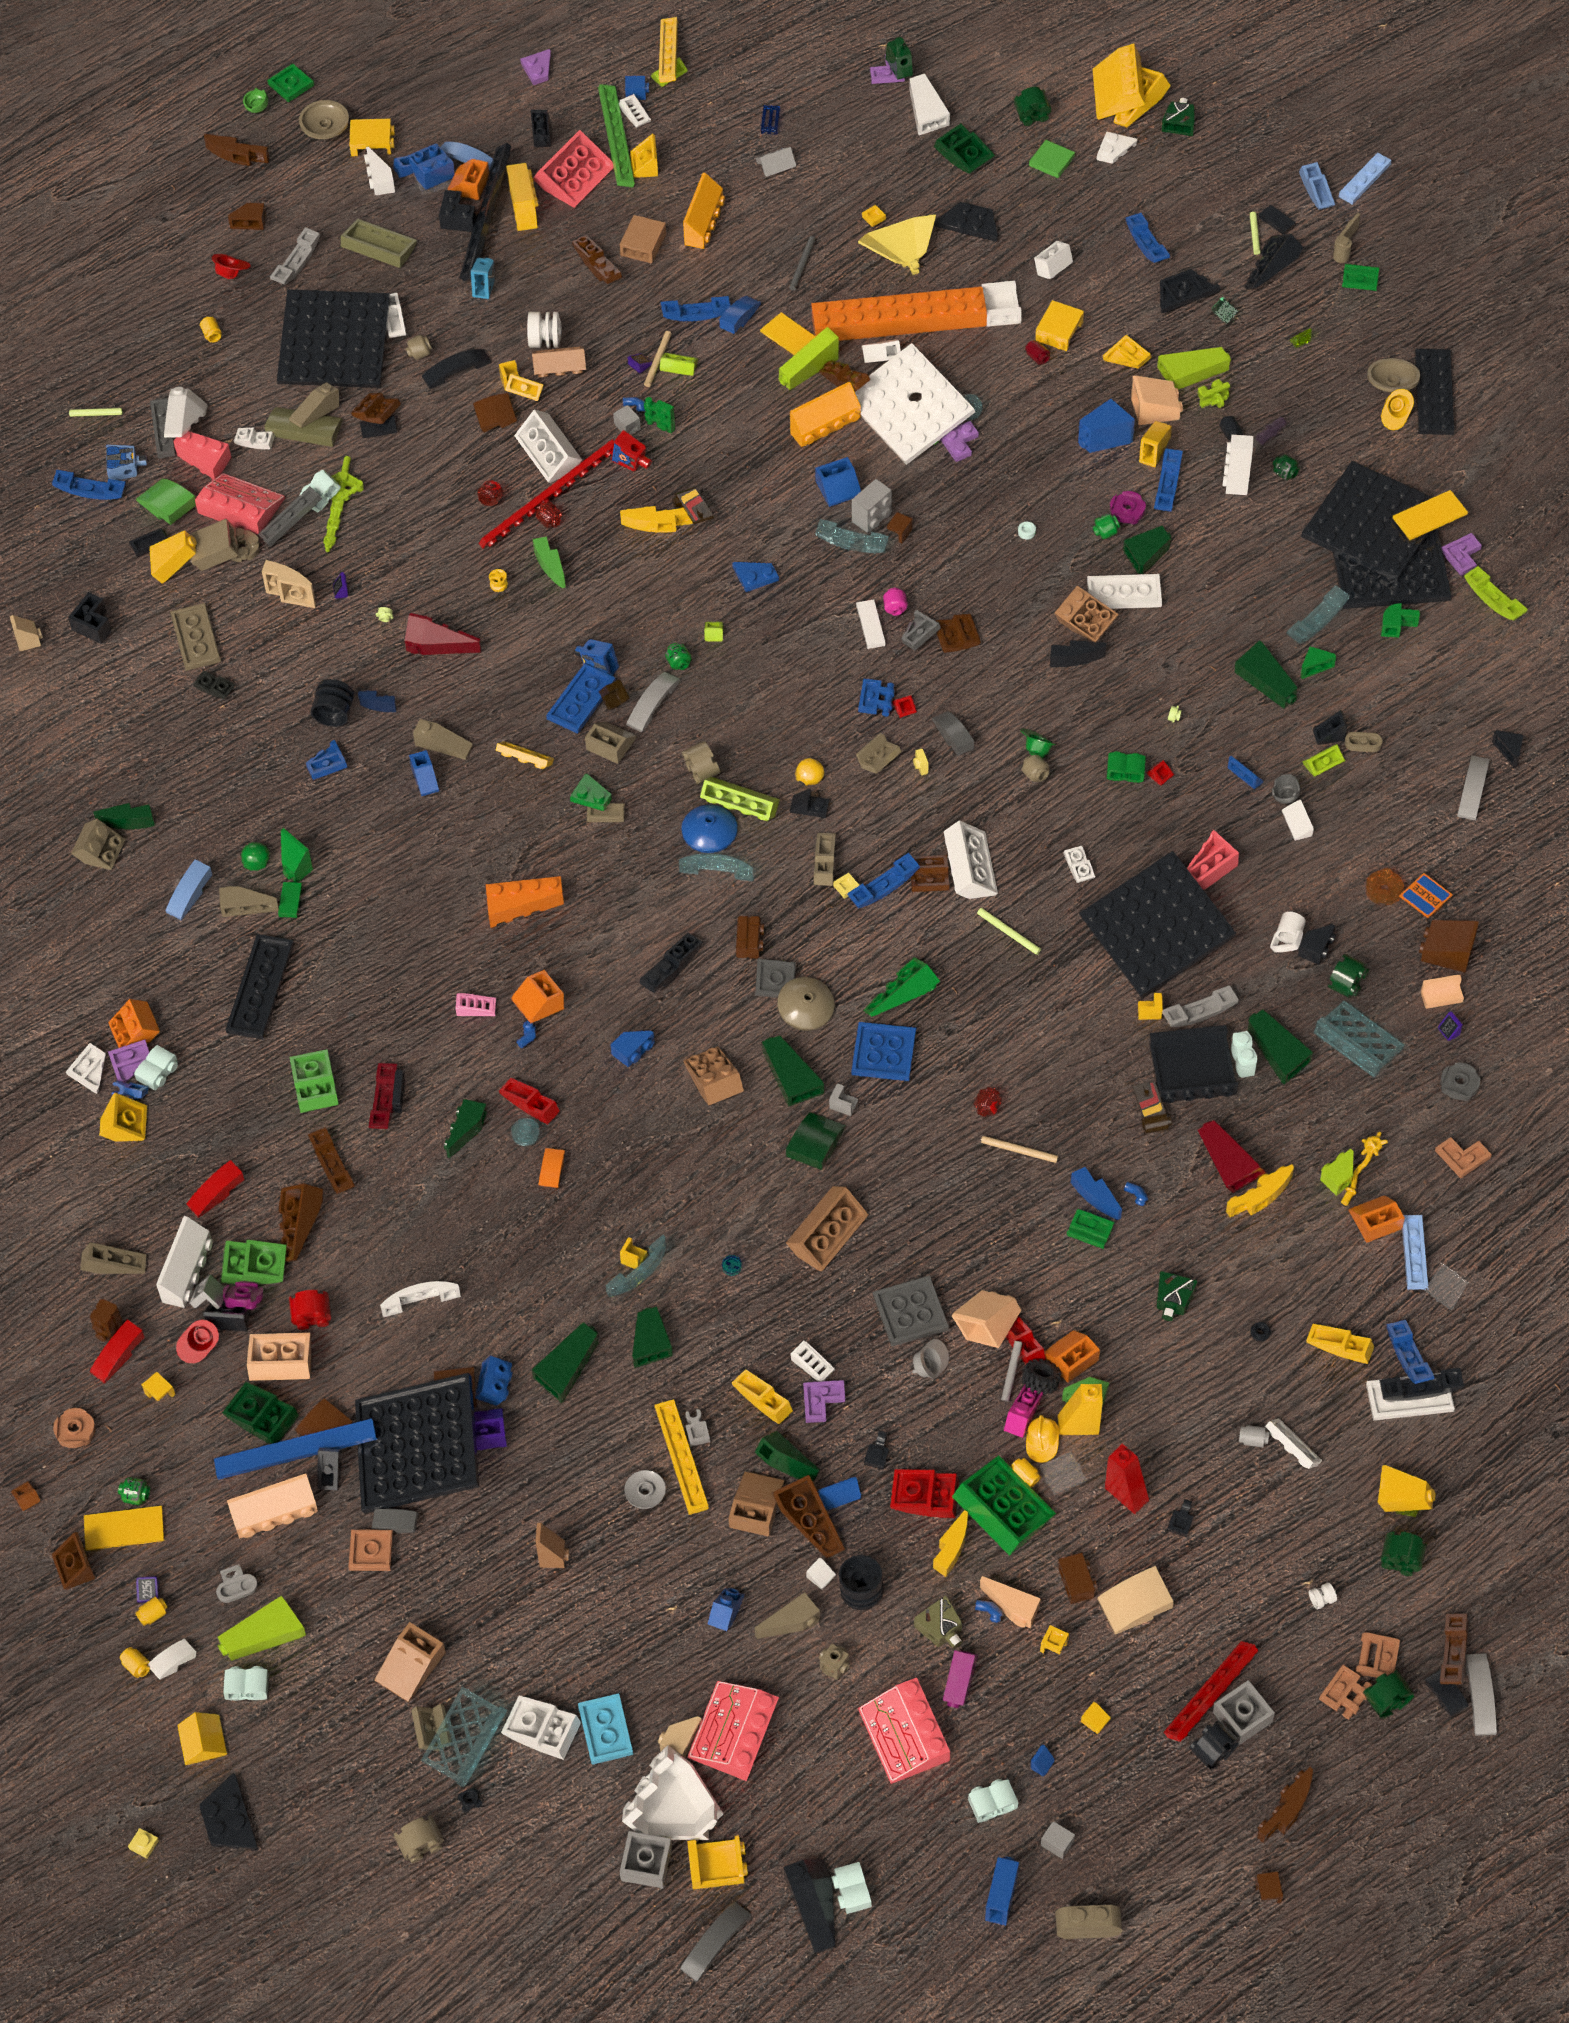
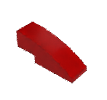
[499,1078,560,1125]
[186,1160,244,1218]
[1006,1316,1046,1365]
[90,1319,145,1384]

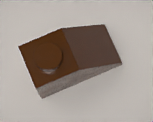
[228,203,266,230]

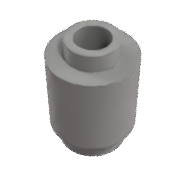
[1239,1425,1269,1448]

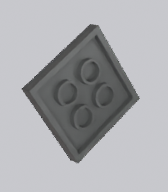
[873,1276,949,1347]

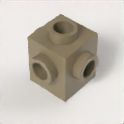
[819,1644,850,1680]

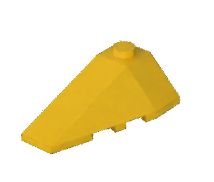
[1113,67,1170,128]

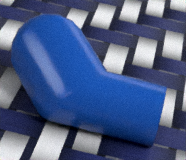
[623,397,645,412]
[517,1021,536,1048]
[1124,1182,1148,1206]
[975,1600,1003,1622]

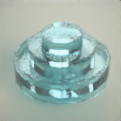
[963,394,982,420]
[511,1118,540,1146]

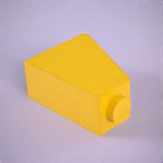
[1139,421,1172,468]
[150,530,197,583]
[1378,1465,1435,1512]

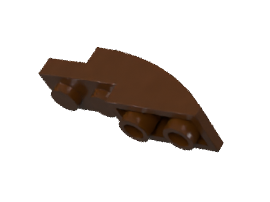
[204,134,270,166]
[572,235,622,284]
[819,361,871,392]
[1257,1767,1313,1844]

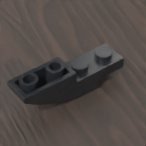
[639,932,703,993]

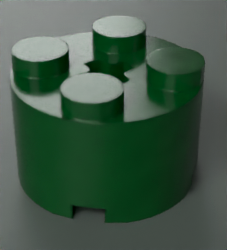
[1014,87,1051,126]
[1328,954,1370,998]
[1381,1532,1427,1576]
[1363,1670,1414,1719]

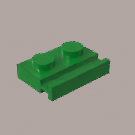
[1342,264,1379,291]
[1067,1209,1115,1249]

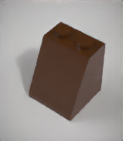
[1419,920,1479,973]

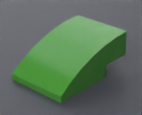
[136,478,196,525]
[290,1049,339,1113]
[220,1240,286,1284]

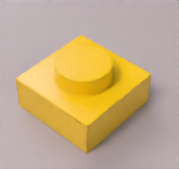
[862,205,886,227]

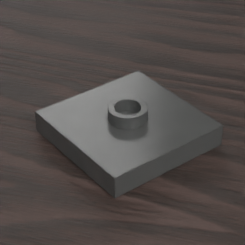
[755,959,796,998]

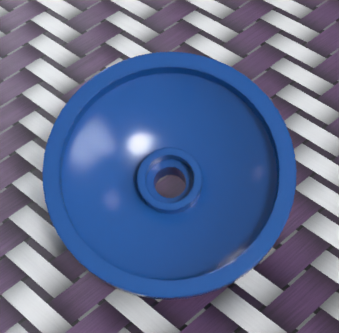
[682,805,737,853]

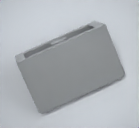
[756,147,796,177]
[190,1274,224,1309]

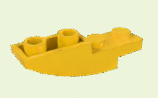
[620,506,693,532]
[1226,1164,1294,1217]

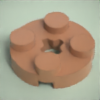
[53,1408,95,1448]

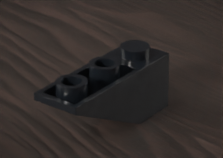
[531,110,552,147]

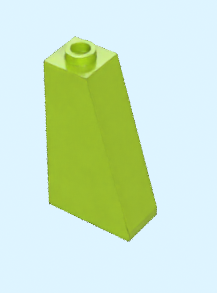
[779,327,839,390]
[1157,347,1231,390]
[217,1596,306,1661]

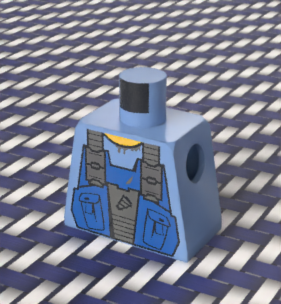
[106,445,147,480]

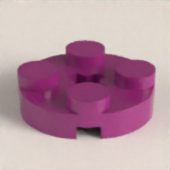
[1110,491,1146,525]
[223,1281,263,1309]

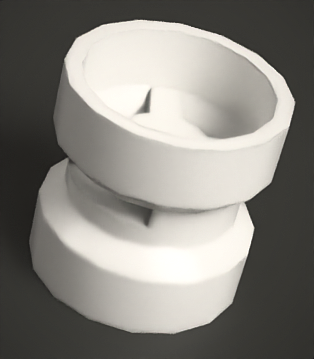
[1309,1582,1337,1610]

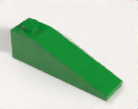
[863,957,940,1017]

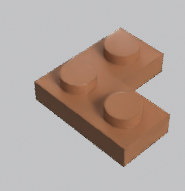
[1435,1137,1492,1178]

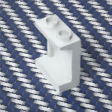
[981,281,1021,327]

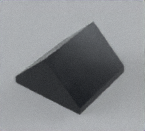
[204,1301,251,1332]

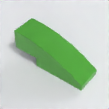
[533,536,565,588]

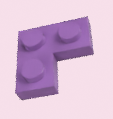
[870,54,905,84]
[940,421,978,462]
[1442,533,1482,576]
[803,1380,845,1423]

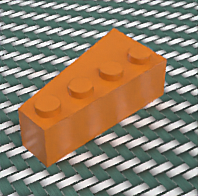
[486,876,564,928]

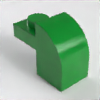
[1381,603,1420,638]

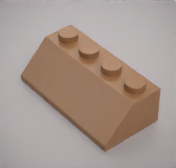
[786,1186,869,1271]

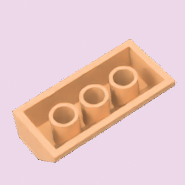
[227,1474,318,1539]

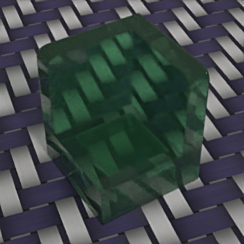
[1211,296,1238,324]

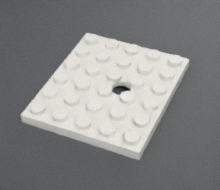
[855,343,975,465]

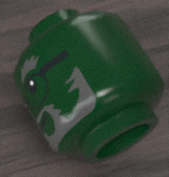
[1273,454,1300,480]

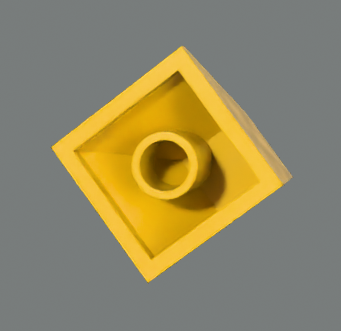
[99,1093,147,1142]

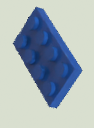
[546,663,616,734]

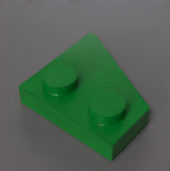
[570,774,612,811]

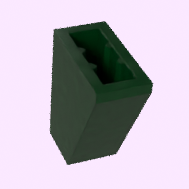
[1123,526,1172,575]
[632,1307,673,1368]

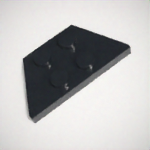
[935,202,998,242]
[1159,269,1220,313]
[199,1773,258,1851]

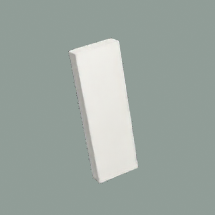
[856,600,885,649]

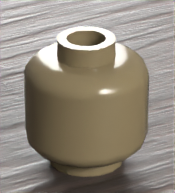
[405,334,432,360]
[1022,755,1050,782]

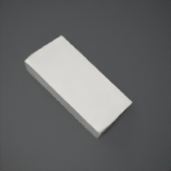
[1282,800,1313,841]

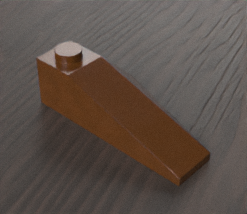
[279,1183,323,1263]
[772,1475,845,1559]

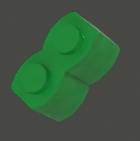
[1106,751,1146,783]

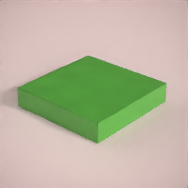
[1029,140,1075,178]

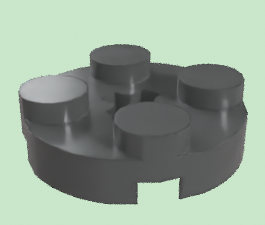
[1440,1062,1480,1101]

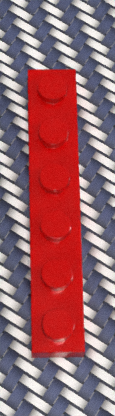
[1164,1641,1258,1742]

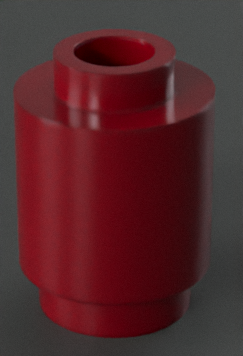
[1025,340,1050,365]

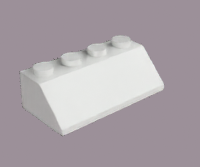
[514,410,582,483]
[944,821,998,899]
[156,1216,213,1308]

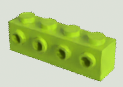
[700,777,780,821]

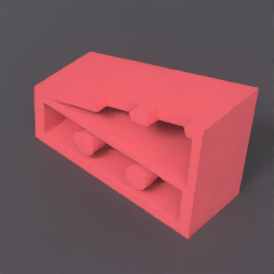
[174,431,231,481]
[1187,830,1239,890]

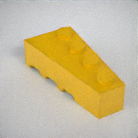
[506,163,538,231]

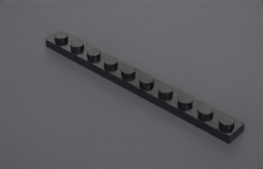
[459,142,511,281]

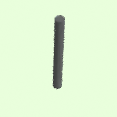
[789,236,816,290]

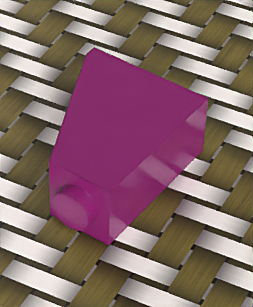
[943,1650,978,1708]

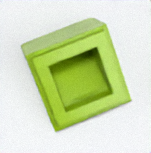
[704,622,723,641]

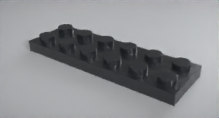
[1415,348,1454,435]
[225,934,294,1040]

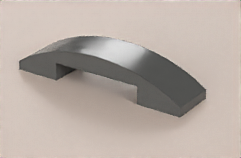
[680,1901,752,1983]

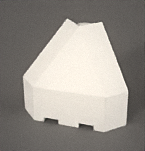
[622,1745,723,1840]

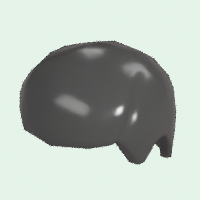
[1272,774,1300,804]

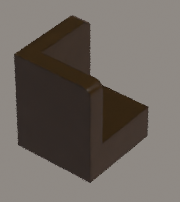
[599,680,630,710]

